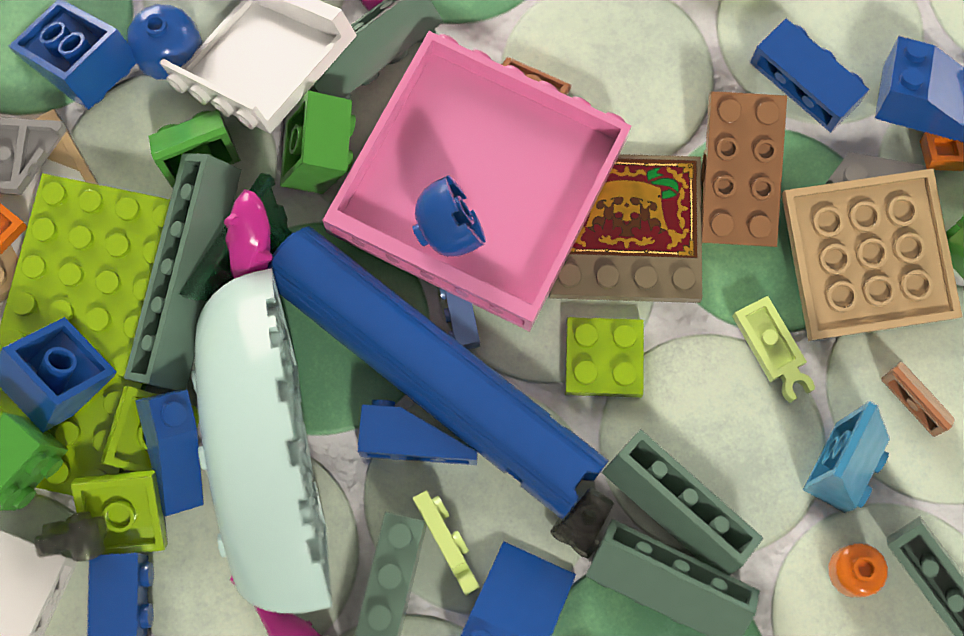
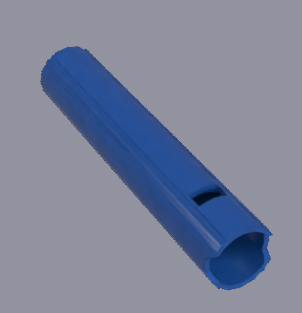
[268,226,609,520]

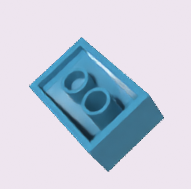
[803,401,890,513]

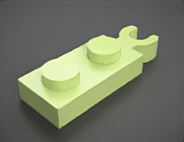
[732,296,815,403]
[413,490,480,596]

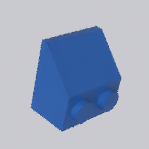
[0,317,117,433]

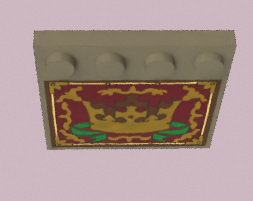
[550,154,702,303]

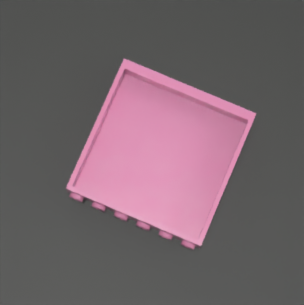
[322,31,631,332]

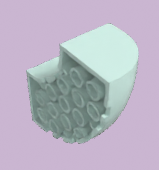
[191,268,332,613]

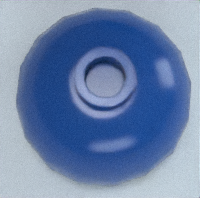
[127,4,203,80]
[412,176,486,257]

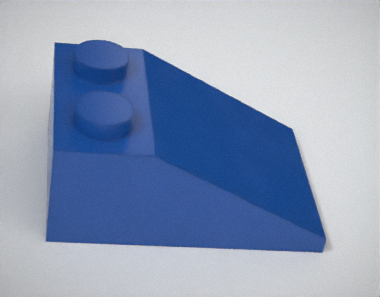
[8,0,137,110]
[875,36,964,143]
[461,541,576,636]

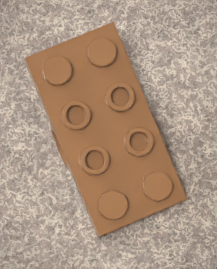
[701,91,787,247]

